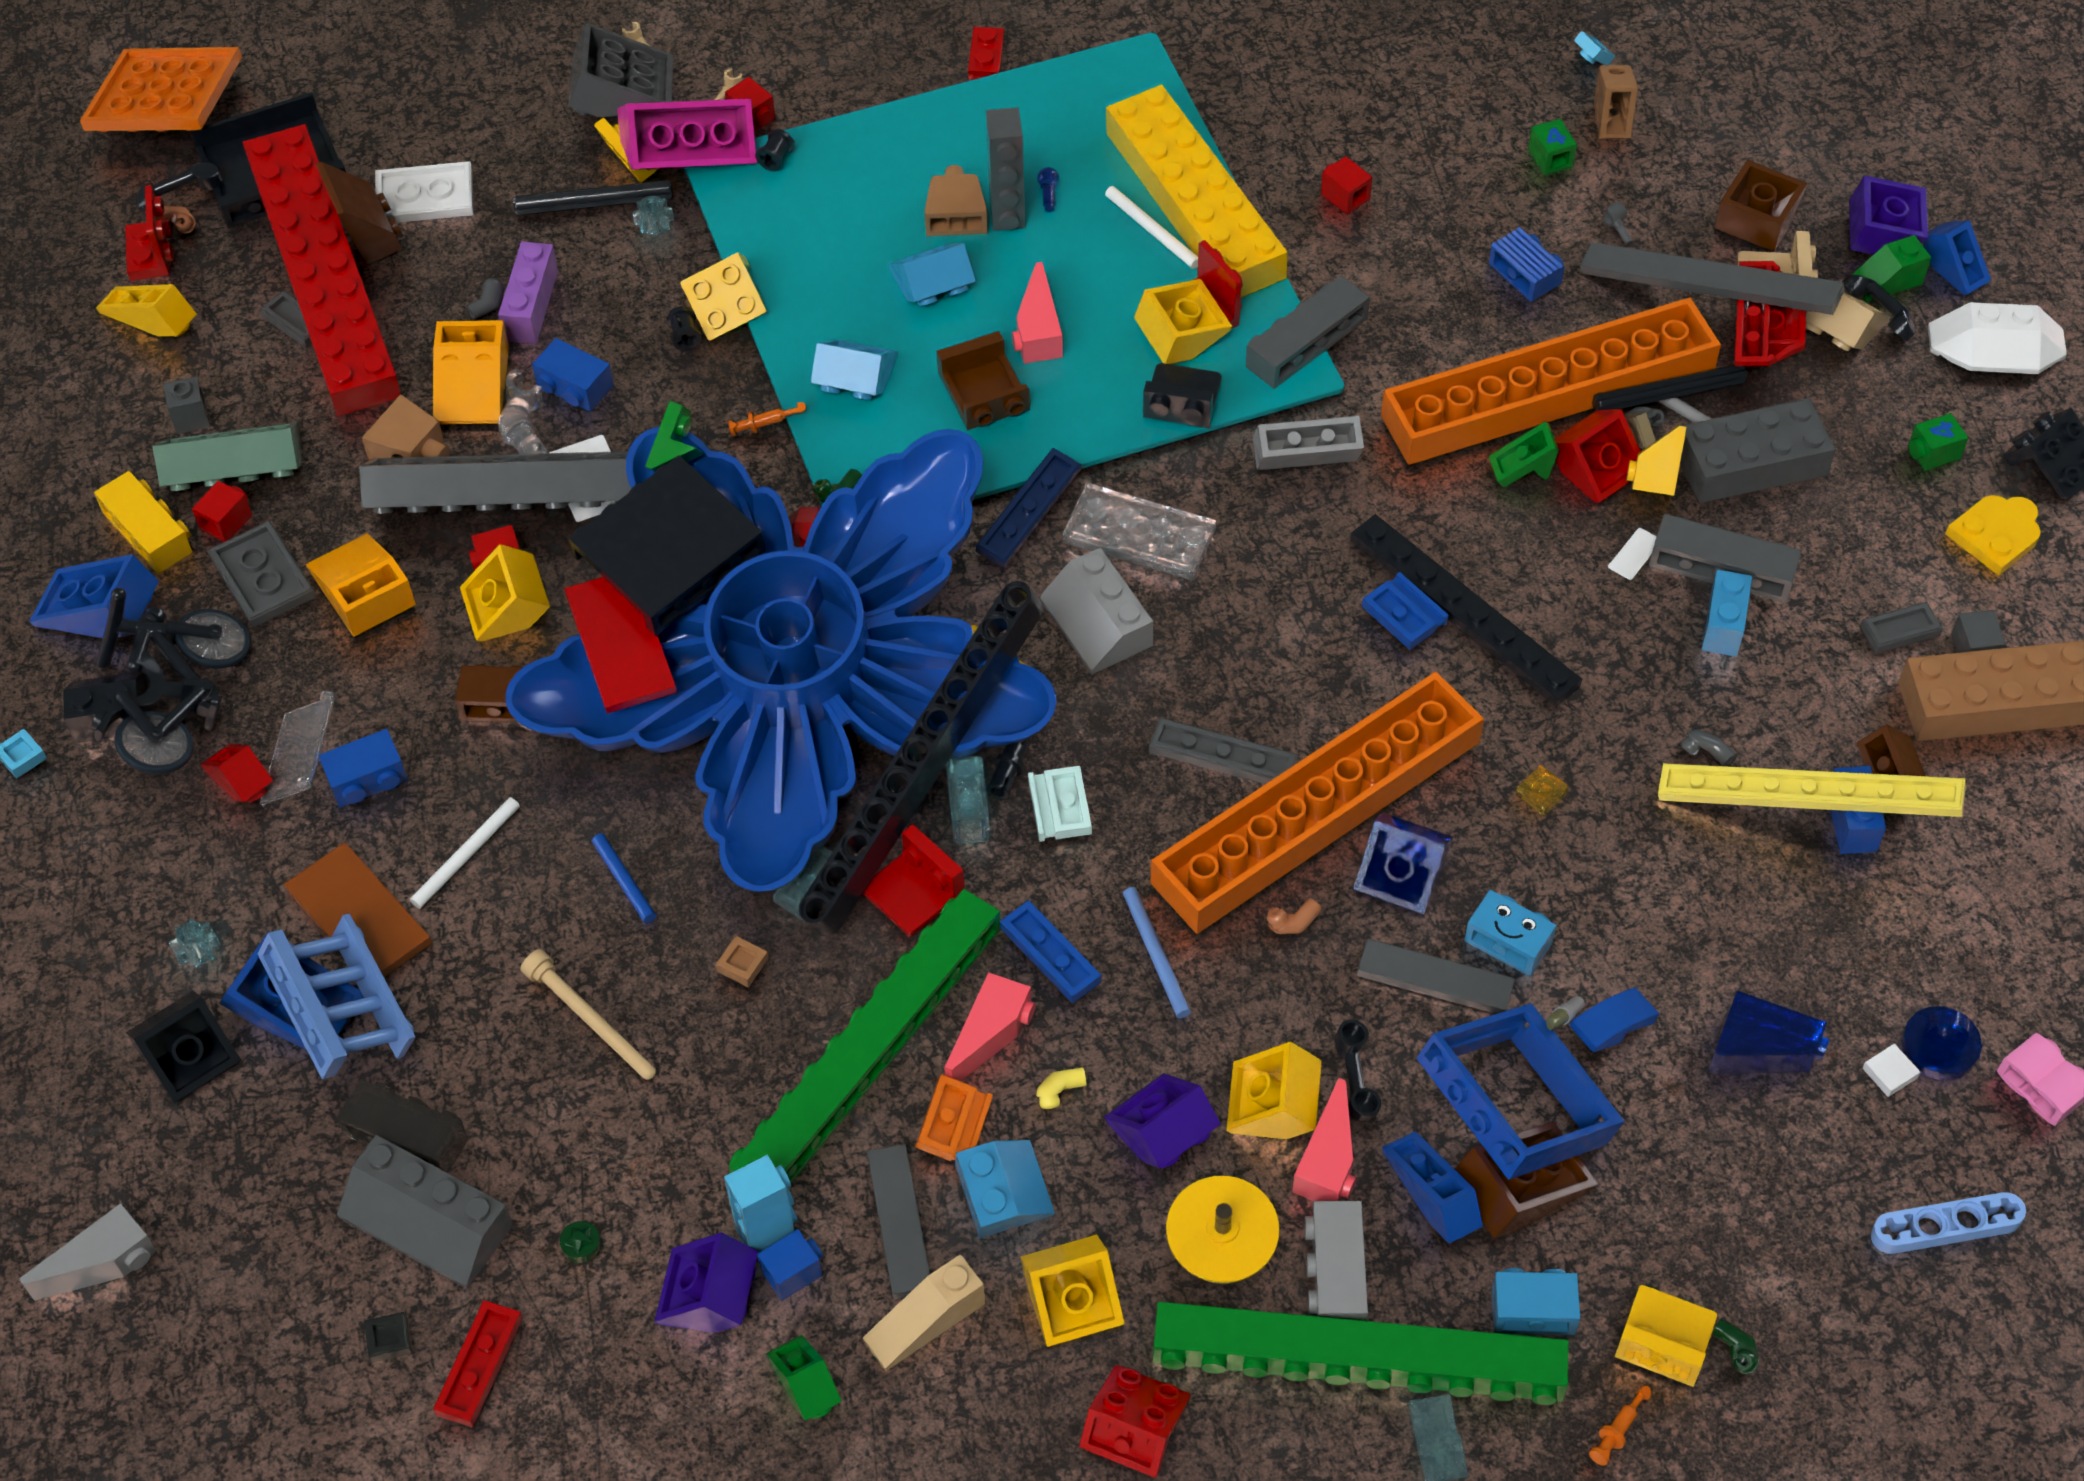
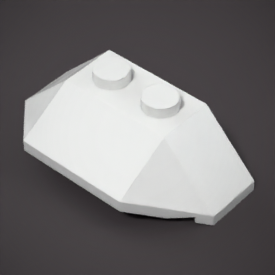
[1928,302,2067,374]

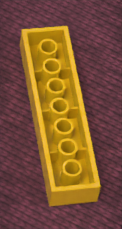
[1106,84,1287,298]

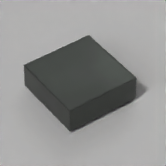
[364,1312,411,1363]

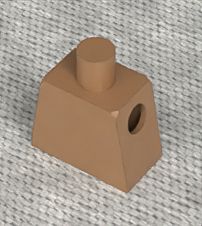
[1594,65,1638,139]
[925,165,988,236]
[362,395,450,460]

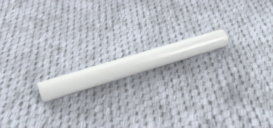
[1105,186,1198,269]
[409,797,520,909]

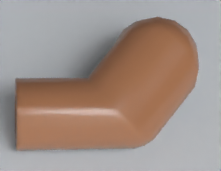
[163,206,196,234]
[1266,898,1322,934]

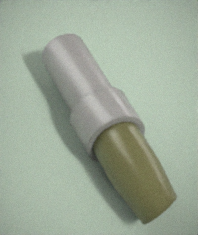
[1546,996,1585,1030]

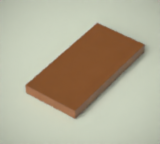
[283,842,432,977]

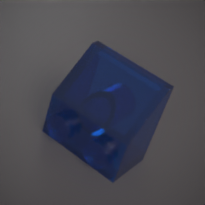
[1353,812,1453,914]

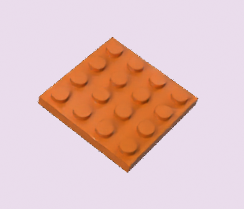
[80,47,242,132]

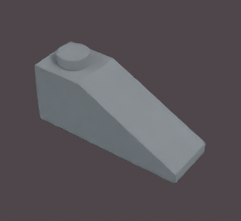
[19,1203,157,1301]

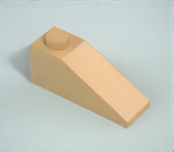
[863,1254,985,1371]

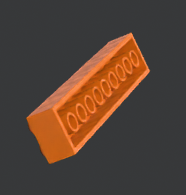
[1381,297,1721,465]
[1150,671,1484,934]

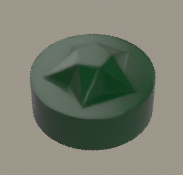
[560,1221,601,1264]

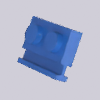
[1362,572,1449,650]

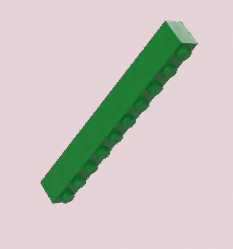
[729,889,1001,1183]
[1153,1302,1568,1405]

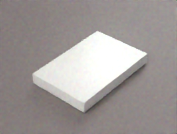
[375,161,474,223]

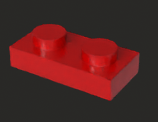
[968,27,1004,80]

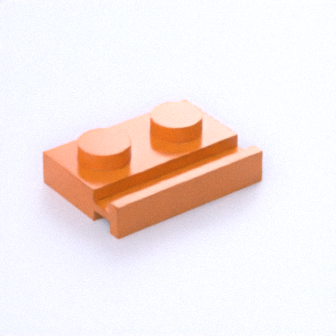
[915,1074,993,1161]

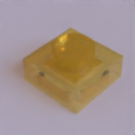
[1516,765,1569,816]

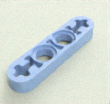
[1871,1192,2026,1254]

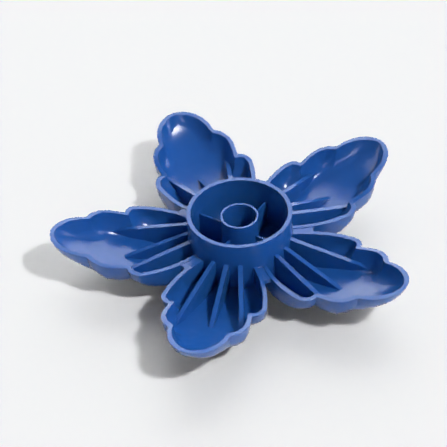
[506,427,1057,892]

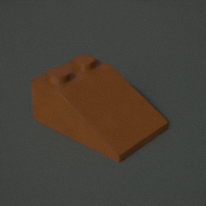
[316,162,403,265]
[1455,1121,1598,1239]

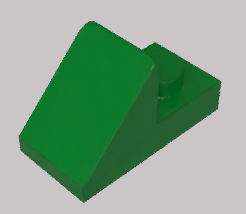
[645,401,704,473]
[1489,421,1559,488]

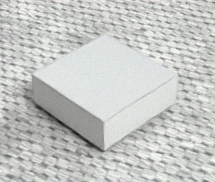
[1862,1043,1920,1097]

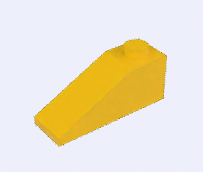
[96,284,197,337]

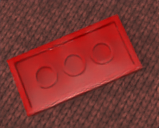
[564,577,677,714]

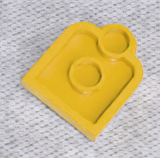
[1945,495,2041,576]

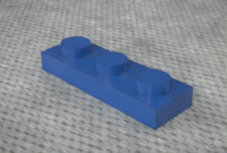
[1000,900,1102,1004]

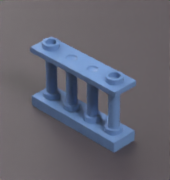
[257,913,415,1080]

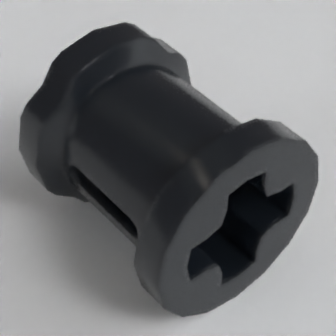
[755,129,795,171]
[666,306,702,351]

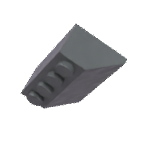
[337,1135,513,1289]

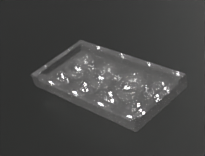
[1062,483,1216,581]

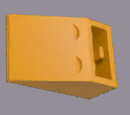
[433,320,509,424]
[305,533,416,637]

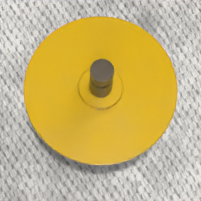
[1166,1176,1279,1284]

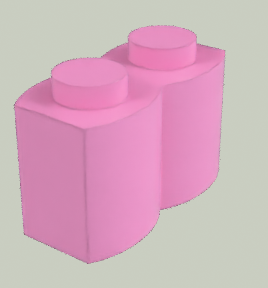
[1997,1033,2084,1126]

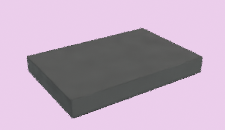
[207,521,316,628]

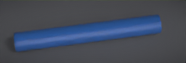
[591,833,657,924]

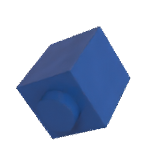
[757,1229,823,1301]

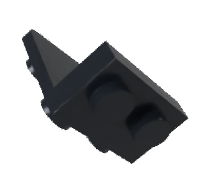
[1143,363,1222,428]
[2003,408,2084,500]

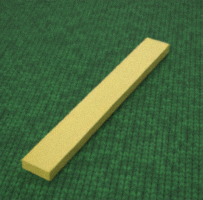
[1658,763,1966,817]

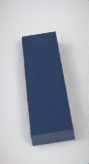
[975,448,1081,569]

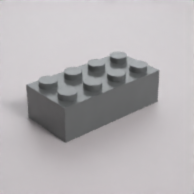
[1680,398,1836,503]

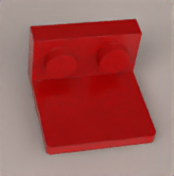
[125,185,174,281]
[1193,240,1243,329]
[863,824,965,937]
[1079,1365,1191,1478]

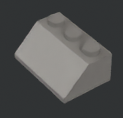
[1040,547,1154,675]

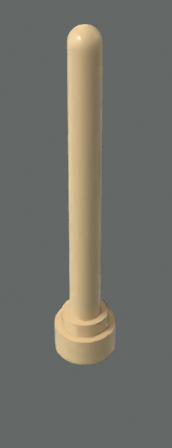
[520,949,656,1080]

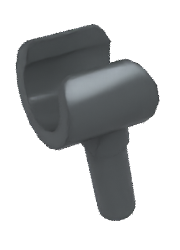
[1604,202,1633,246]

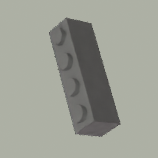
[986,107,1025,231]
[1246,275,1370,389]
[1649,514,1802,603]

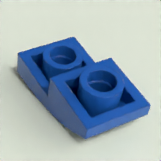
[1569,987,1659,1053]

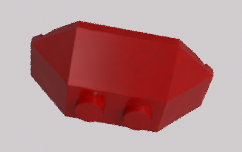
[1735,261,1806,366]

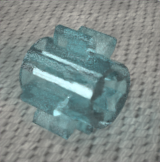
[632,196,674,236]
[169,919,220,968]

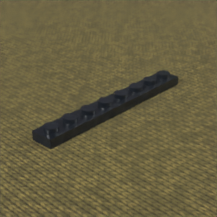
[1350,514,1582,707]

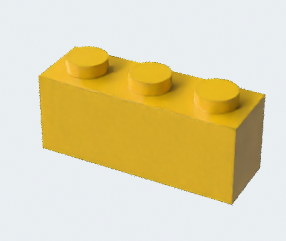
[94,471,193,574]

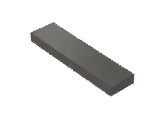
[1149,717,1299,784]
[1357,938,1515,1014]
[867,1144,930,1300]

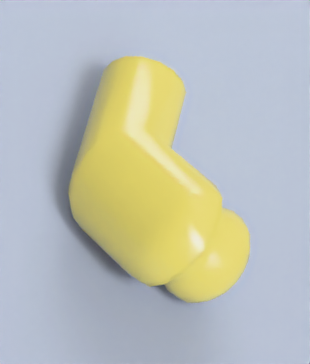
[1036,1067,1087,1109]

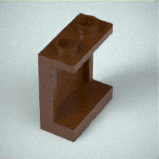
[936,331,1030,430]

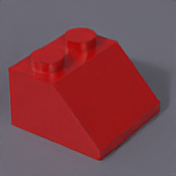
[1555,409,1641,503]

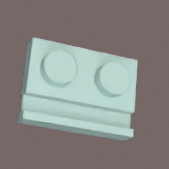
[1028,766,1092,842]

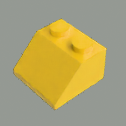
[1134,279,1232,364]
[460,544,550,642]
[1226,1041,1322,1139]
[1020,1234,1125,1347]

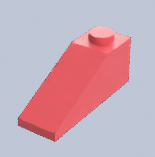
[1011,262,1063,364]
[944,972,1036,1082]
[1292,1078,1357,1201]

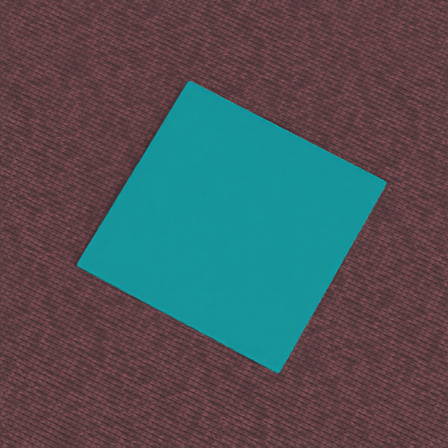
[684,32,1344,507]

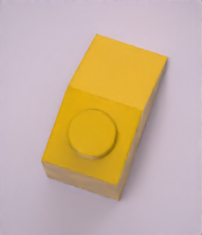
[1626,425,1687,496]

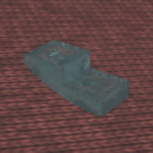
[1407,1395,1468,1481]

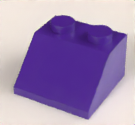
[1849,175,1928,255]
[1104,1073,1221,1169]
[654,1232,758,1333]

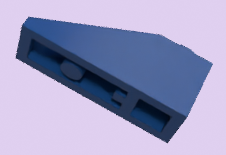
[1382,1131,1483,1243]

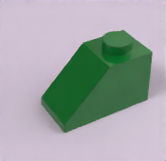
[1852,235,1931,303]
[765,1335,842,1421]

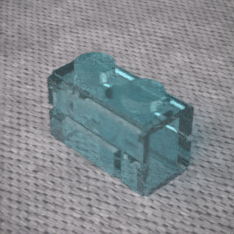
[946,756,990,844]

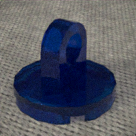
[1901,1006,1983,1080]

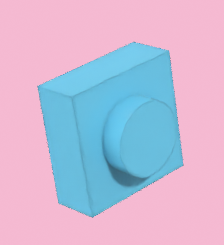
[1574,31,1616,65]
[0,729,47,779]

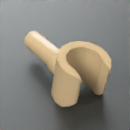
[622,22,650,46]
[714,69,742,100]

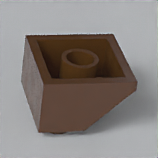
[1714,159,1807,252]

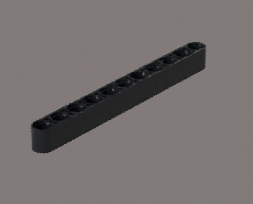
[799,581,1043,935]

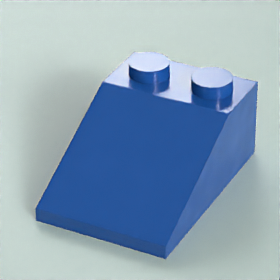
[29,554,159,638]
[219,931,363,1050]

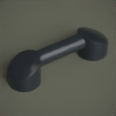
[136,161,223,215]
[1842,274,1916,342]
[1335,1020,1381,1121]

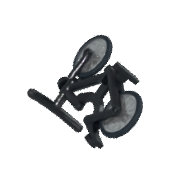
[90,588,251,774]

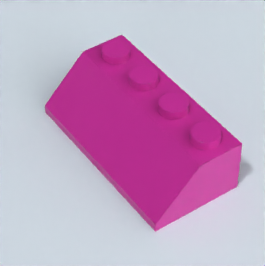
[617,99,757,170]

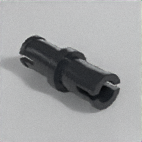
[986,737,1032,800]

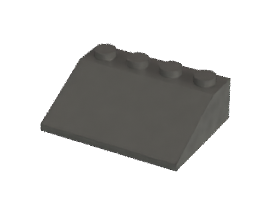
[568,22,673,117]

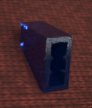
[1708,990,1830,1074]

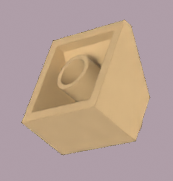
[1806,291,1891,352]

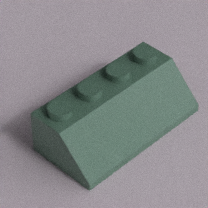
[152,422,302,491]

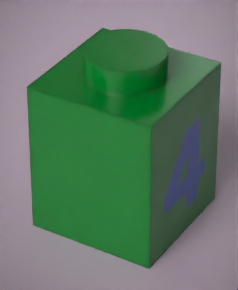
[1528,119,1577,175]
[1908,413,1968,471]

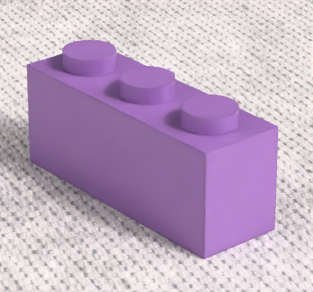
[498,241,558,344]

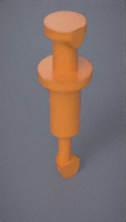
[728,402,806,437]
[1589,1386,1651,1466]

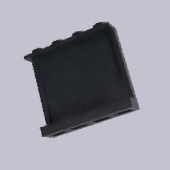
[191,92,346,229]
[569,455,766,636]

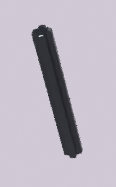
[513,180,673,215]
[1592,365,1748,411]

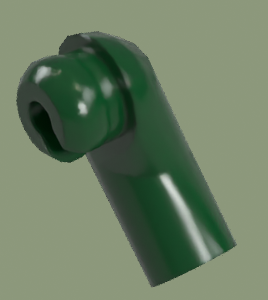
[813,469,862,503]
[1712,1318,1759,1374]

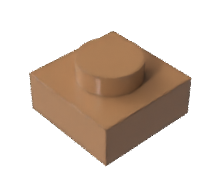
[715,936,769,988]

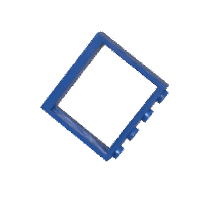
[1417,1003,1625,1180]

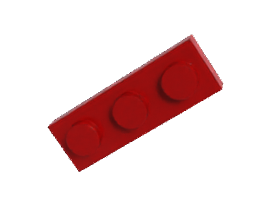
[433,1300,523,1428]

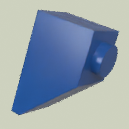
[1923,220,1991,295]

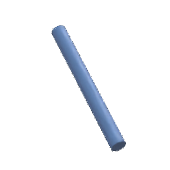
[1123,887,1191,1019]

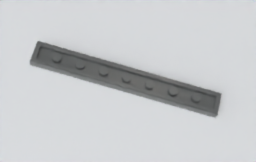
[1580,242,1845,315]

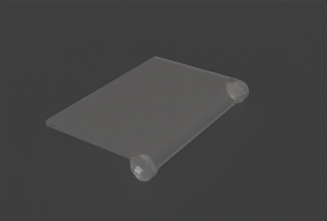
[260,691,336,805]

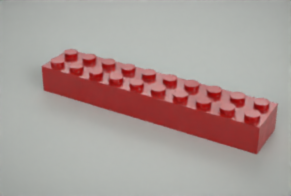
[243,124,401,417]

